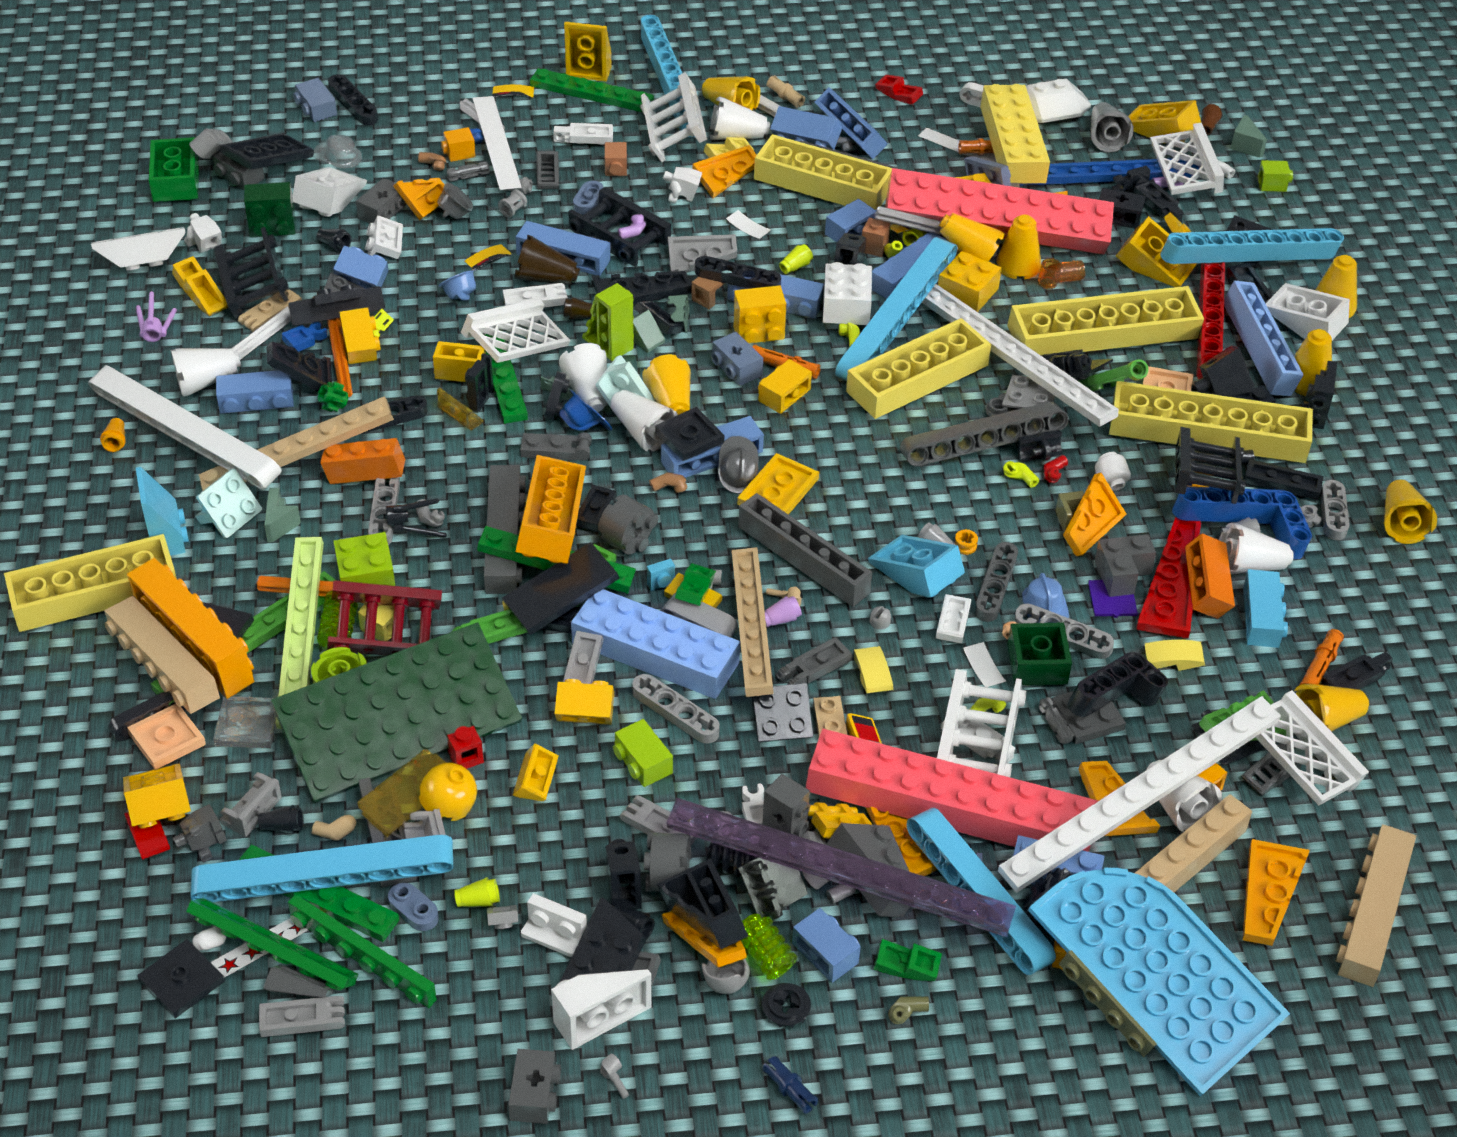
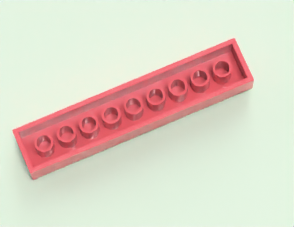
[885,168,1114,254]
[806,728,1098,852]

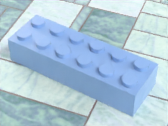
[571,589,740,699]

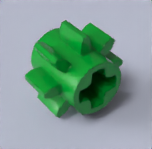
[317,381,348,412]

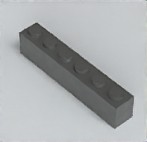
[484,465,526,594]
[738,493,872,607]

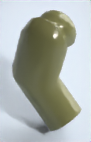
[888,996,929,1024]

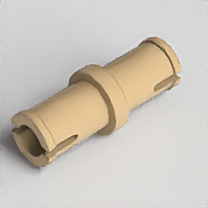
[767,75,805,108]

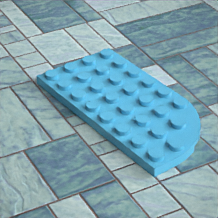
[1028,868,1290,1097]

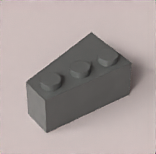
[825,823,920,917]

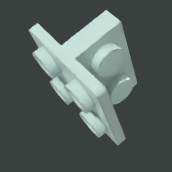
[596,355,655,420]
[195,468,262,538]

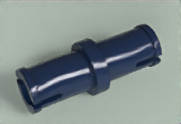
[762,1056,818,1114]

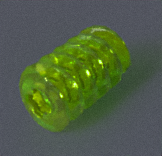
[317,591,358,648]
[742,914,797,980]

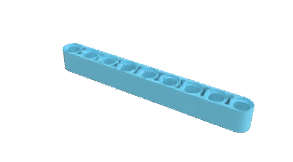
[641,15,695,137]
[1160,228,1344,264]
[835,237,958,381]
[191,835,453,902]

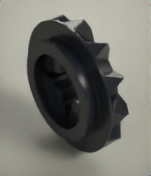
[762,983,811,1029]

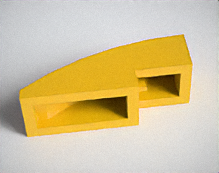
[172,256,229,316]

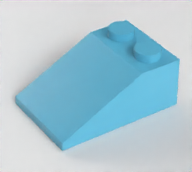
[136,467,189,556]
[868,534,965,598]

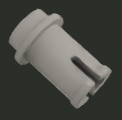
[504,177,532,195]

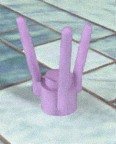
[136,291,177,342]

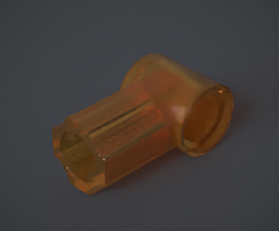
[1038,258,1085,289]

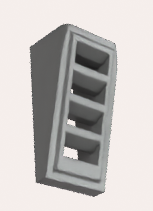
[536,151,559,189]
[1241,743,1302,796]
[263,964,334,998]

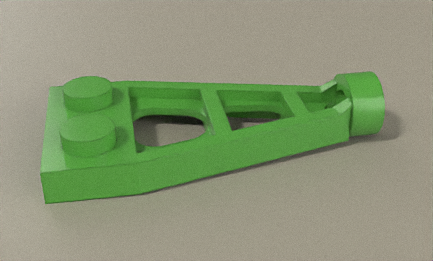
[1078,359,1149,391]

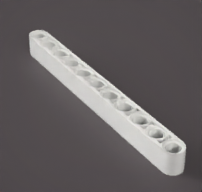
[88,365,282,490]

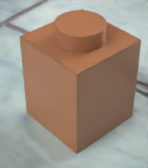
[605,142,627,176]
[862,218,890,257]

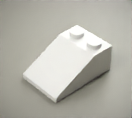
[292,167,367,217]
[1266,283,1350,340]
[551,969,651,1050]

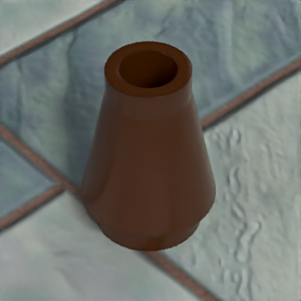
[1201,104,1222,135]

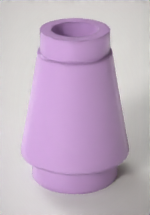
[764,596,802,627]

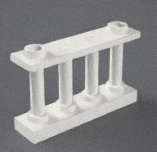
[640,72,707,162]
[937,669,1026,777]

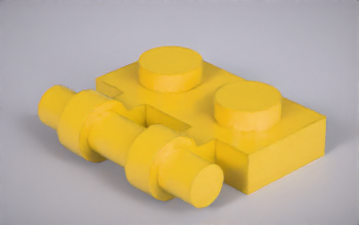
[808,802,872,839]

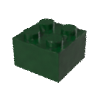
[244,182,296,237]
[1007,622,1072,686]

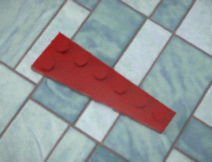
[1136,517,1201,639]

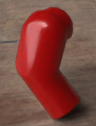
[1044,455,1068,483]

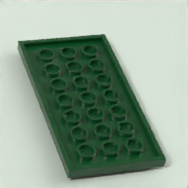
[271,622,522,803]

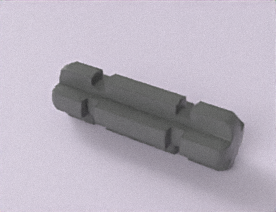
[447,162,490,182]
[1039,697,1074,744]

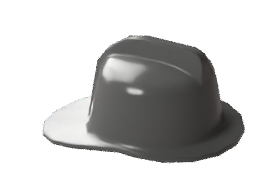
[437,183,473,220]
[718,436,759,493]

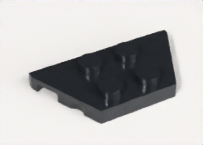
[559,898,646,983]

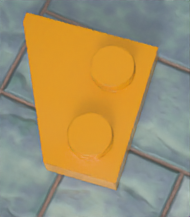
[393,178,445,220]

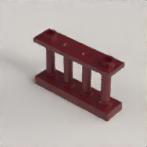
[327,580,442,656]

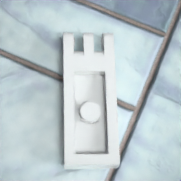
[503,283,568,307]

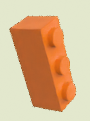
[321,438,406,484]
[1185,533,1235,619]

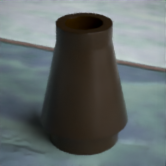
[563,297,592,320]

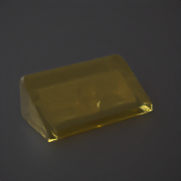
[437,387,484,430]

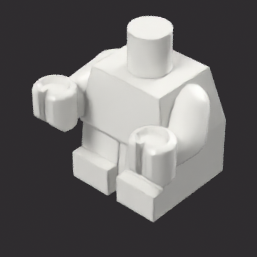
[663,167,702,203]
[184,213,222,253]

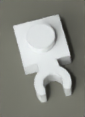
[742,783,765,832]

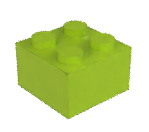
[333,532,395,586]

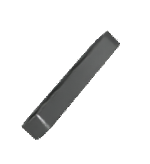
[975,542,1018,622]

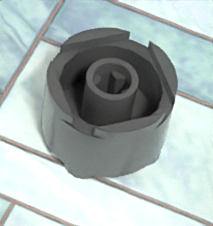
[598,495,658,554]
[644,832,691,892]

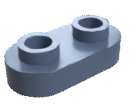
[573,181,604,215]
[388,883,439,931]

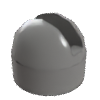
[870,606,891,629]

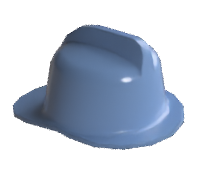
[438,268,476,300]
[1022,573,1069,623]

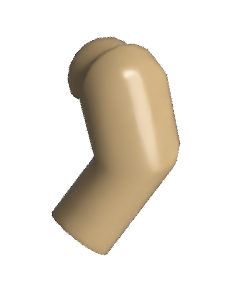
[312,815,356,841]

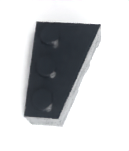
[657,858,748,949]

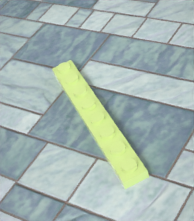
[275,537,324,729]

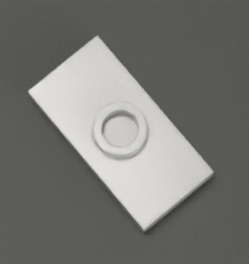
[936,594,971,643]

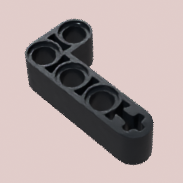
[1067,652,1168,717]

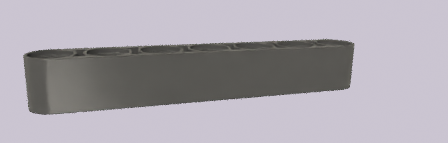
[900,402,1068,466]

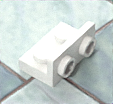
[365,215,403,259]
[521,893,587,957]

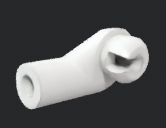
[193,926,226,950]

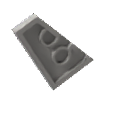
[668,234,737,273]

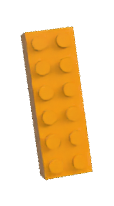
[515,455,586,564]
[127,558,255,699]

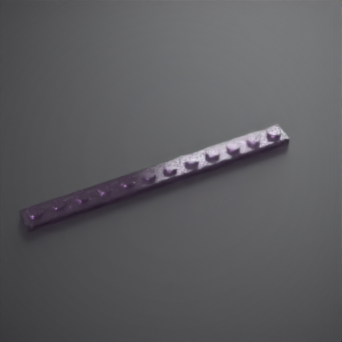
[666,798,1016,937]

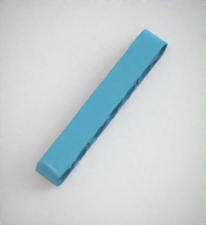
[906,808,1056,975]

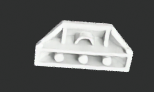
[1026,79,1091,123]
[91,227,185,270]

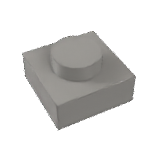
[487,905,518,929]

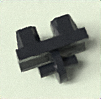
[1017,429,1062,463]

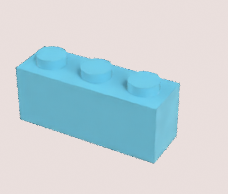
[1243,569,1288,648]

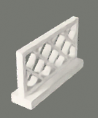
[1150,123,1224,195]
[461,299,570,363]
[1256,691,1369,806]

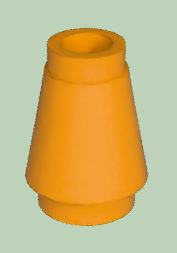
[100,418,126,452]

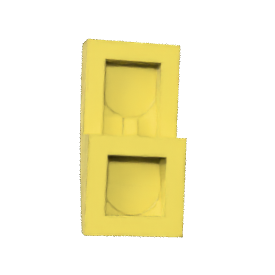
[704,137,754,158]
[1145,640,1205,671]
[854,646,893,693]

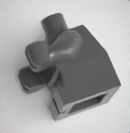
[173,804,227,862]

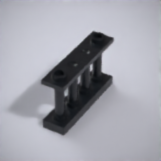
[568,187,671,267]
[214,227,290,321]
[1175,427,1246,504]

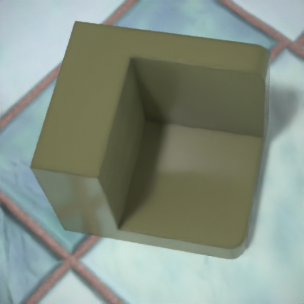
[1055,491,1084,532]

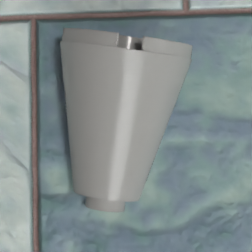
[1090,102,1133,152]

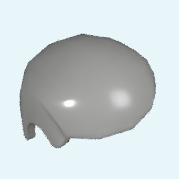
[702,959,750,994]

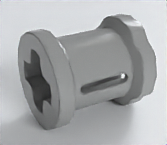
[498,189,527,218]

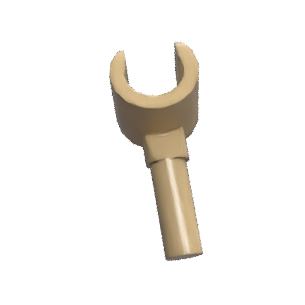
[766,587,802,606]

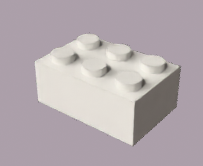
[823,262,872,325]

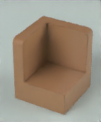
[692,277,725,309]

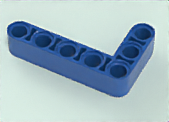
[1172,486,1312,559]

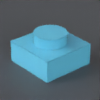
[647,559,675,591]

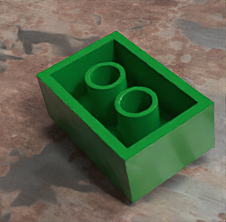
[149,137,199,202]

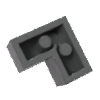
[1095,534,1156,597]

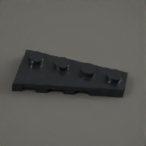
[591,271,692,305]

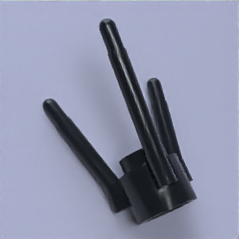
[386,498,447,538]

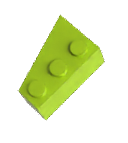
[582,283,634,361]

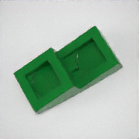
[675,563,716,606]
[873,939,942,981]

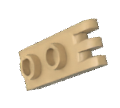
[238,290,302,332]
[813,696,847,738]

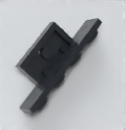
[288,285,385,326]

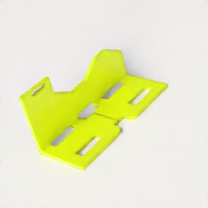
[373,309,394,337]

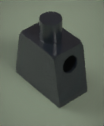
[834,233,867,265]
[1192,346,1255,397]
[605,839,642,910]

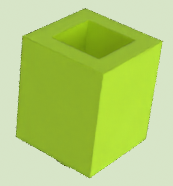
[1257,160,1293,192]

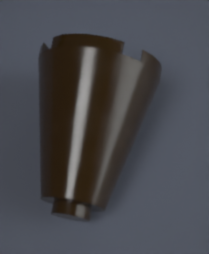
[514,235,580,285]

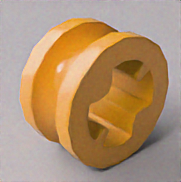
[954,529,978,555]

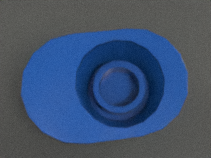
[560,390,612,431]

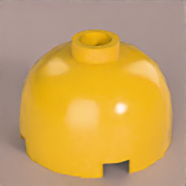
[419,763,478,821]

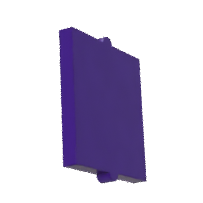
[1088,580,1138,618]

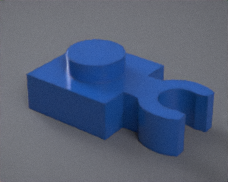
[282,322,327,352]

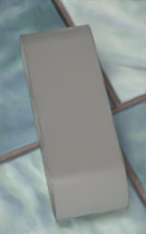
[189,128,233,159]
[660,593,738,638]

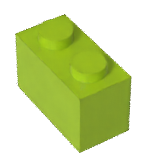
[613,719,673,787]

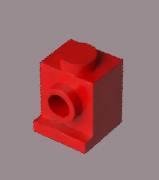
[447,726,484,769]

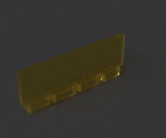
[357,749,446,837]

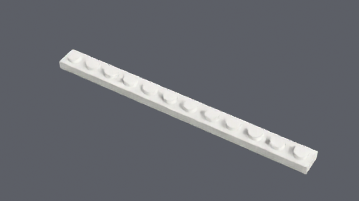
[922,284,1119,427]
[998,696,1281,893]

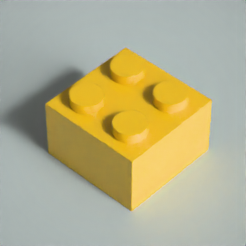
[938,251,1002,312]
[733,285,786,343]

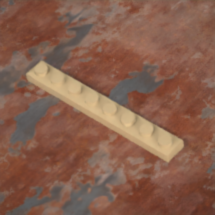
[199,396,394,491]
[732,547,774,697]

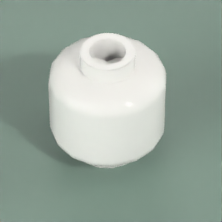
[1095,452,1131,491]

